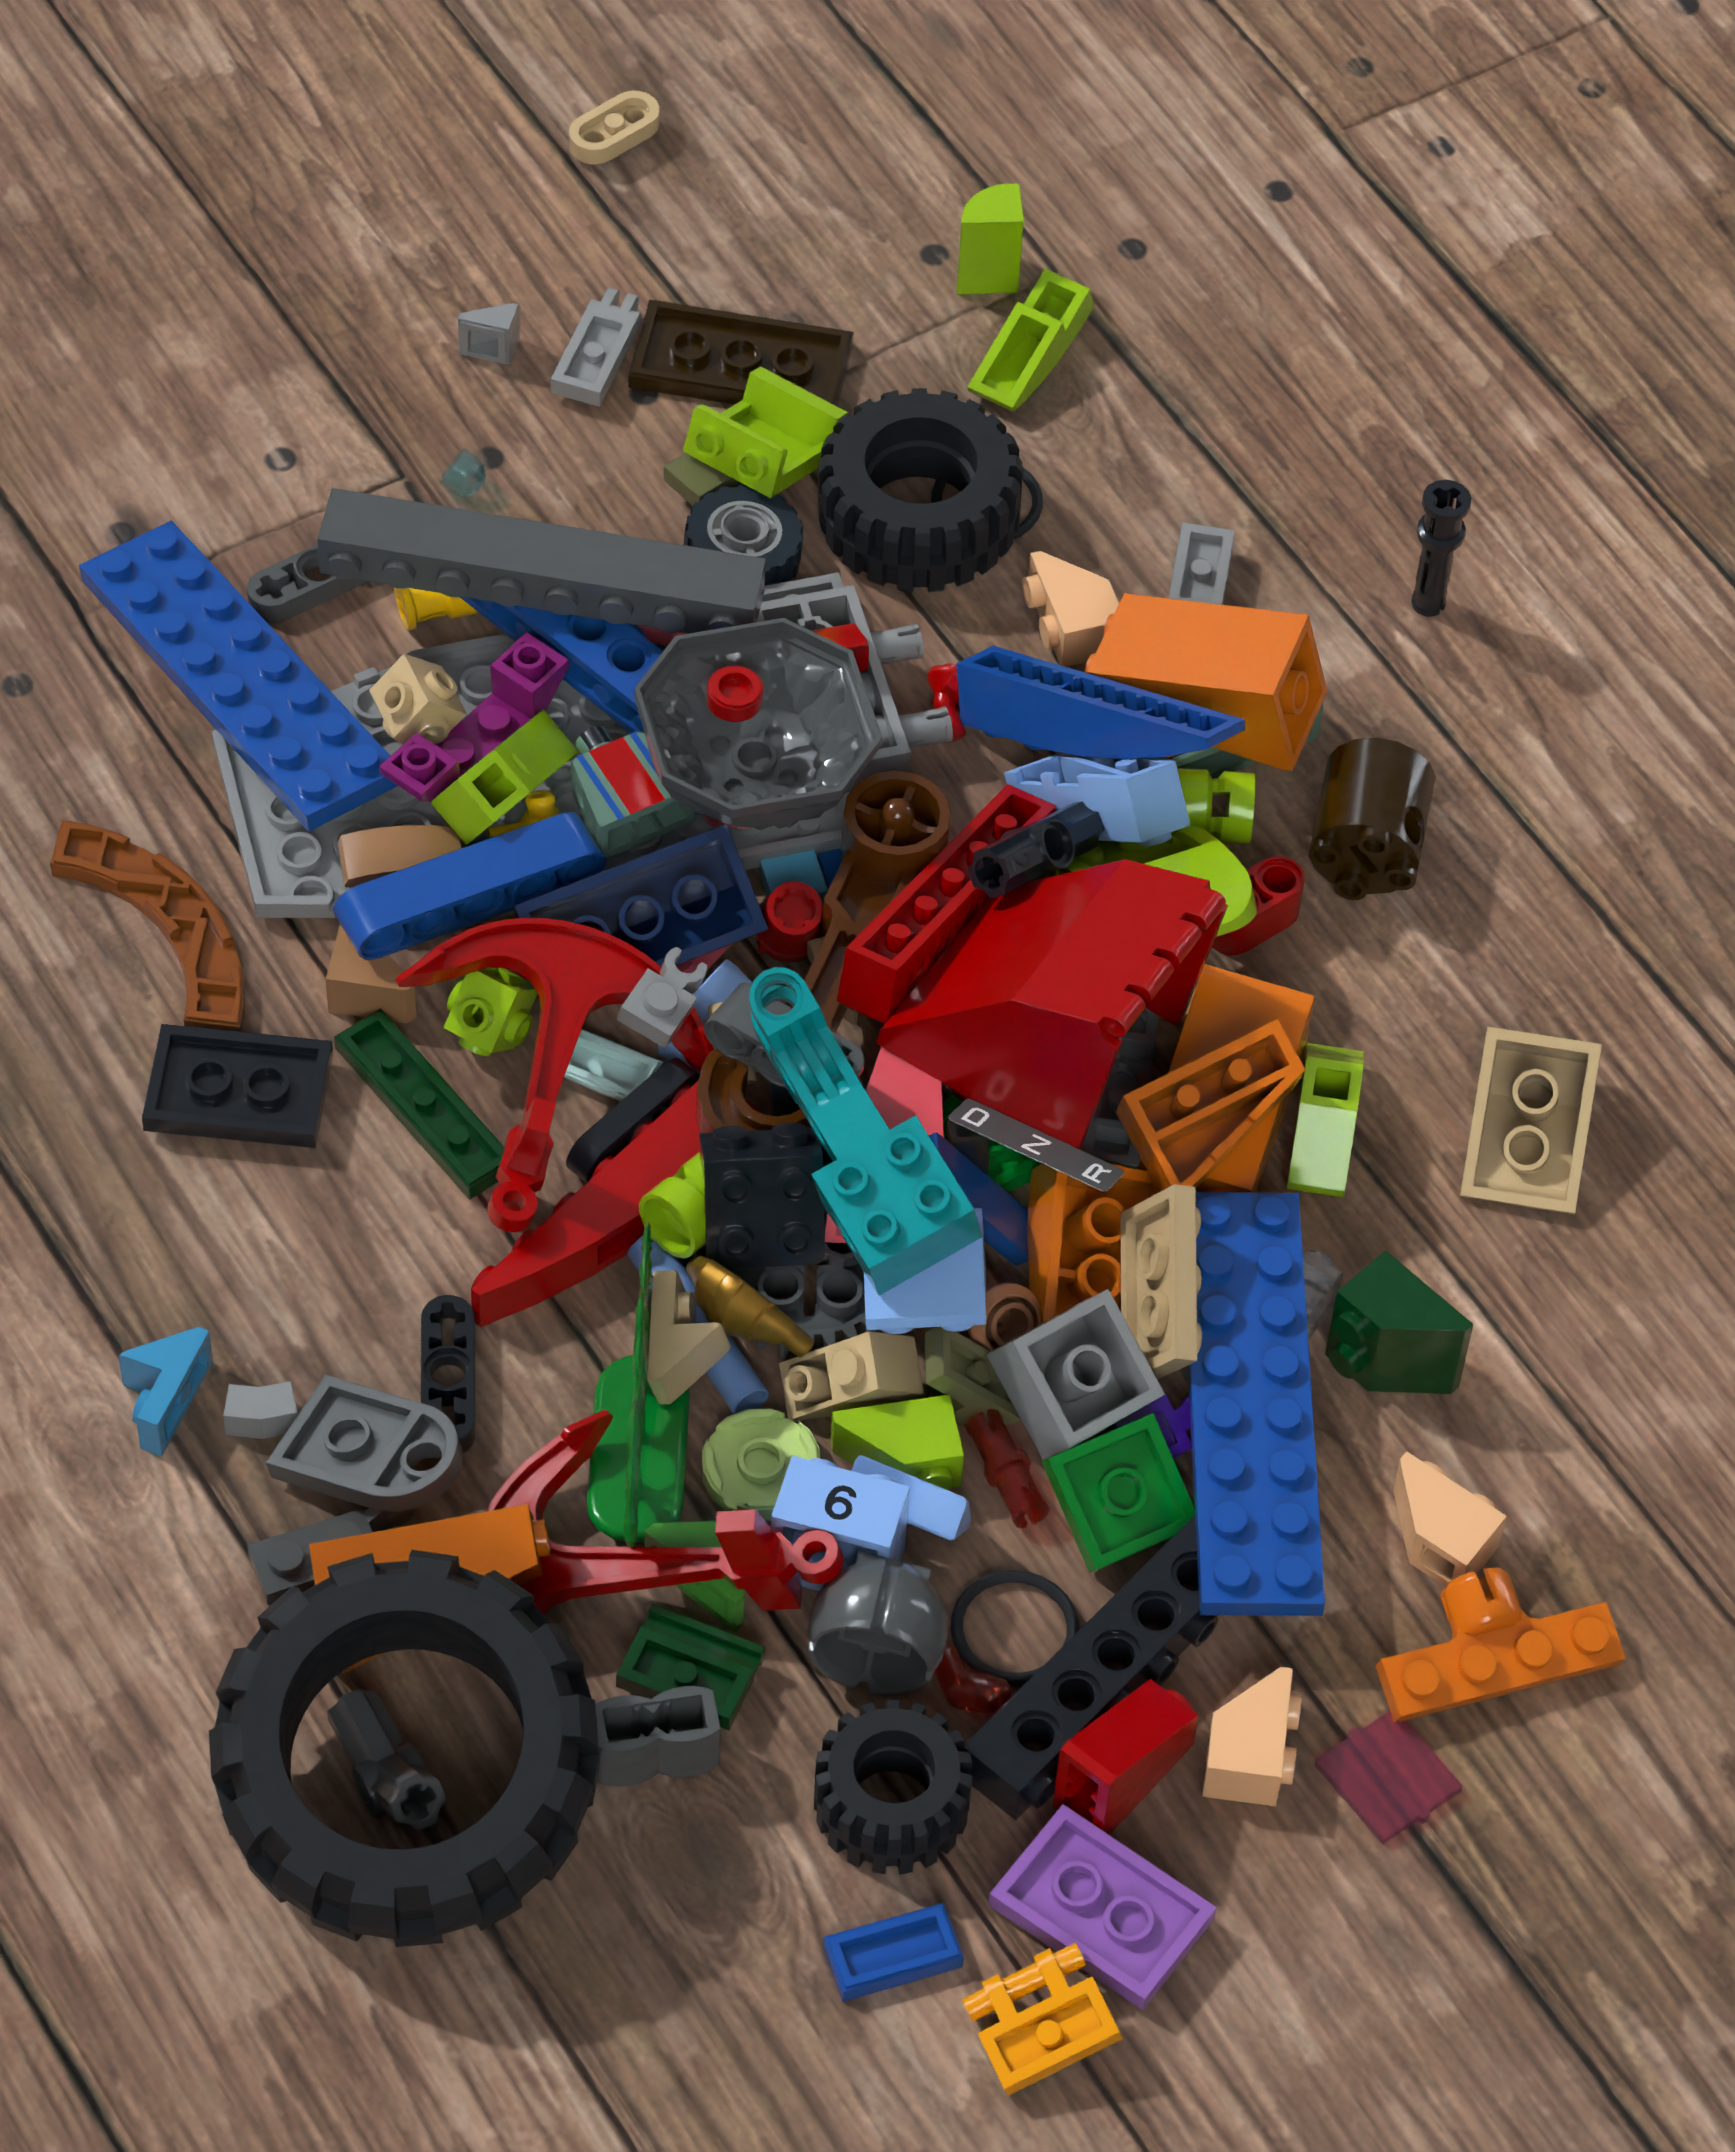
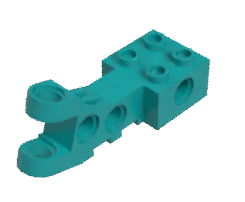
[749,967,983,1296]

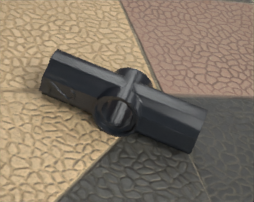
[968,801,1105,898]

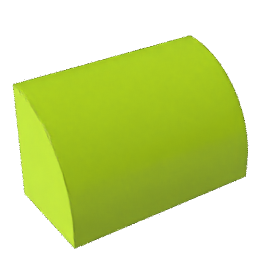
[956,183,1024,295]

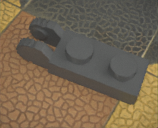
[247,1508,415,1605]

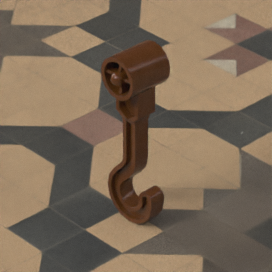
[696,770,951,1165]

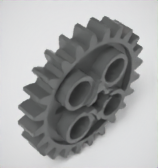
[728,1207,878,1359]

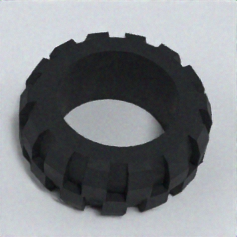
[209,1550,600,1947]

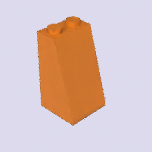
[1085,593,1328,771]
[1139,964,1315,1193]

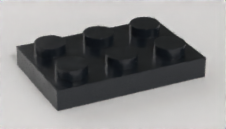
[142,1024,333,1148]

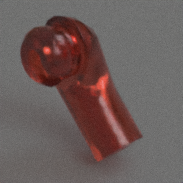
[934,1645,1012,1714]

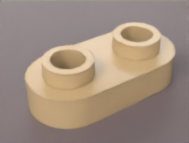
[569,91,660,164]

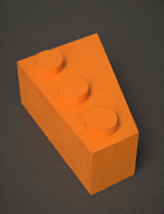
[1116,1019,1306,1192]

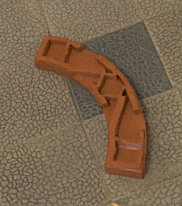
[50,820,245,1032]

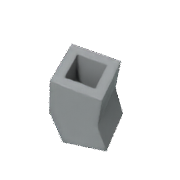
[223,1381,298,1439]

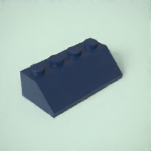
[514,824,768,967]

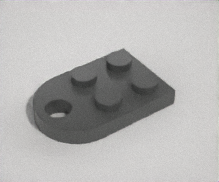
[266,1374,463,1512]

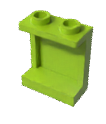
[683,367,848,498]

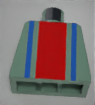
[571,726,695,859]

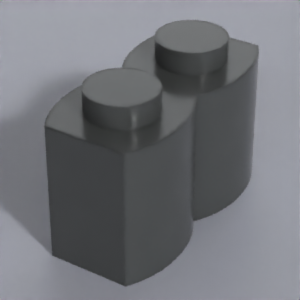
[595,1686,720,1787]

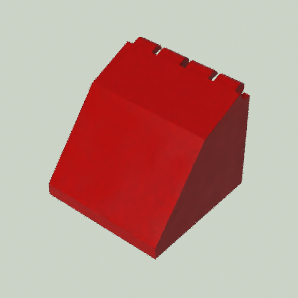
[877,859,1228,1150]

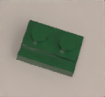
[616,1603,765,1731]

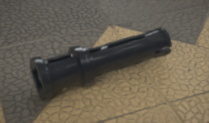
[1411,480,1472,617]

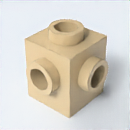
[369,654,467,745]

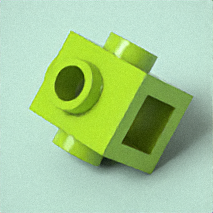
[443,967,538,1056]

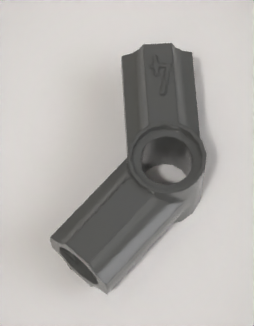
[327,1688,446,1831]

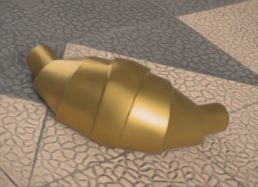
[686,1256,814,1358]

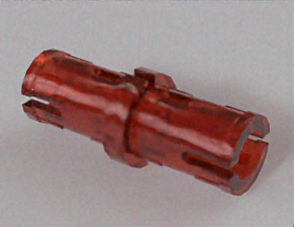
[965,1409,1050,1528]

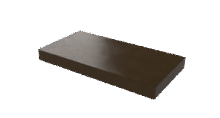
[628,299,854,407]

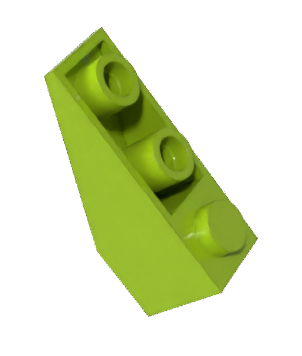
[430,709,579,845]

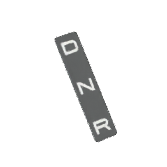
[948,1099,1124,1191]

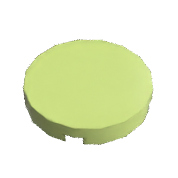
[702,1408,820,1521]

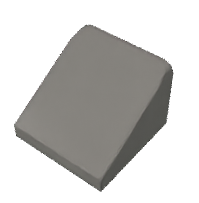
[458,303,520,365]

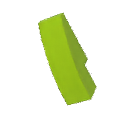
[967,269,1094,412]

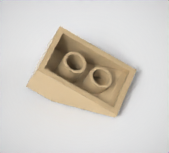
[1460,1026,1602,1215]

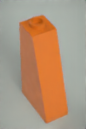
[309,1504,551,1673]

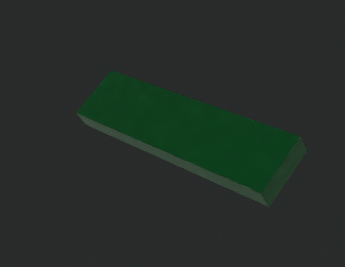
[334,1009,504,1200]

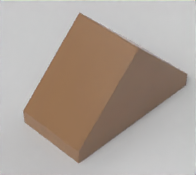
[326,925,417,1024]

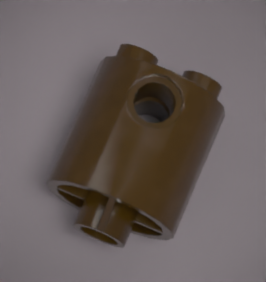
[1308,738,1436,900]

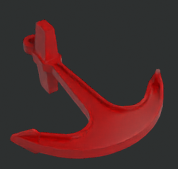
[395,918,714,1233]
[485,1410,844,1614]

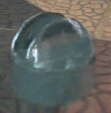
[439,448,486,495]

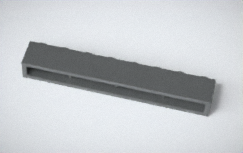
[317,488,766,634]

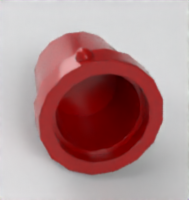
[754,881,824,963]

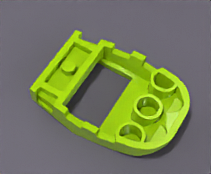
[1041,825,1257,937]

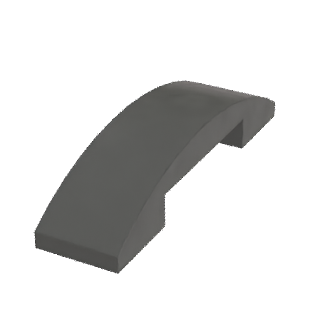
[1082,1008,1159,1169]

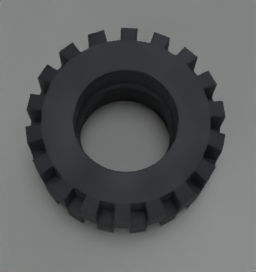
[814,1700,972,1874]

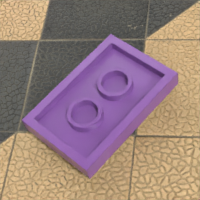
[988,1804,1217,2010]

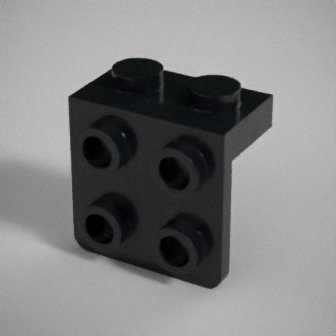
[699,1123,825,1269]

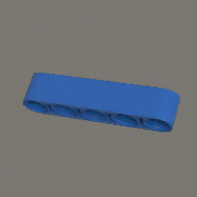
[333,812,606,960]

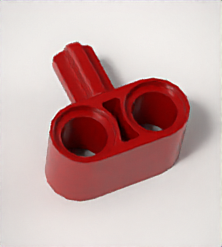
[1212,856,1305,955]

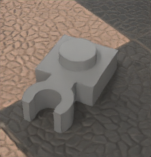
[616,947,707,1049]

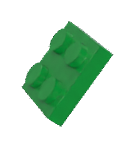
[1041,1413,1195,1573]

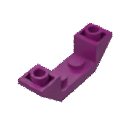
[379,632,569,802]

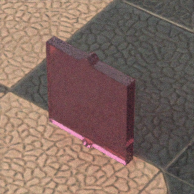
[1314,1711,1463,1845]

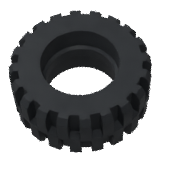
[818,388,1023,592]

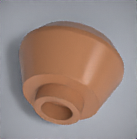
[967,1283,1041,1352]

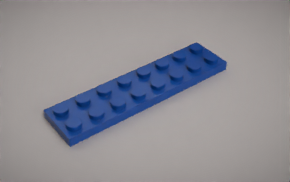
[79,520,398,832]
[1188,1192,1325,1616]

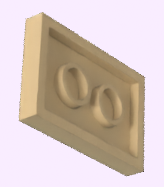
[1120,1184,1202,1380]

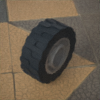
[684,485,804,586]

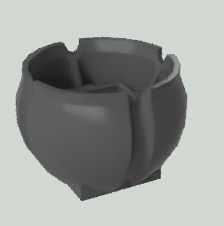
[808,1551,948,1696]

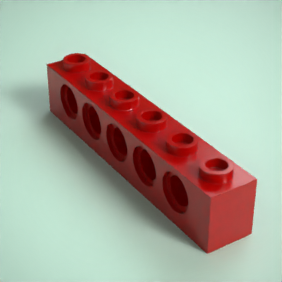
[837,784,1056,1024]

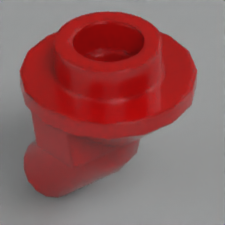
[926,663,966,742]

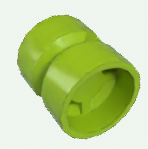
[1177,768,1255,845]
[639,1152,706,1259]

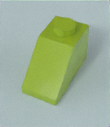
[830,1395,964,1490]

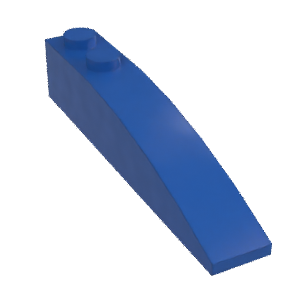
[956,646,1245,759]

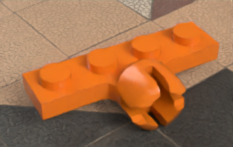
[1375,1567,1626,1723]

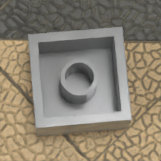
[986,1289,1165,1460]

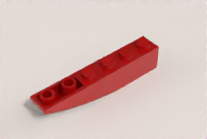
[471,1081,760,1327]

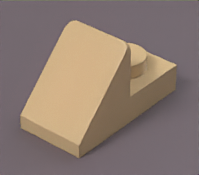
[647,1270,731,1405]

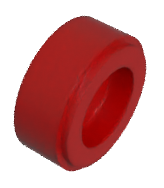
[706,666,764,722]

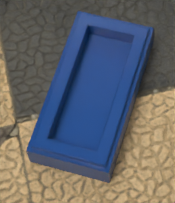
[823,1903,964,2002]

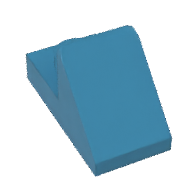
[119,1327,213,1456]

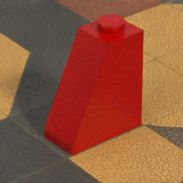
[1053,1679,1199,1835]

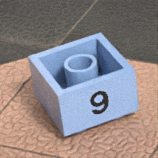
[771,1455,910,1591]

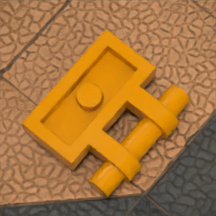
[961,1942,1123,2096]

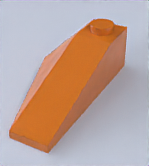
[1027,1163,1159,1324]

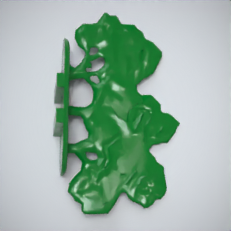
[586,1222,690,1548]

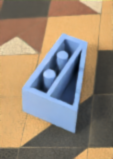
[1004,752,1190,846]

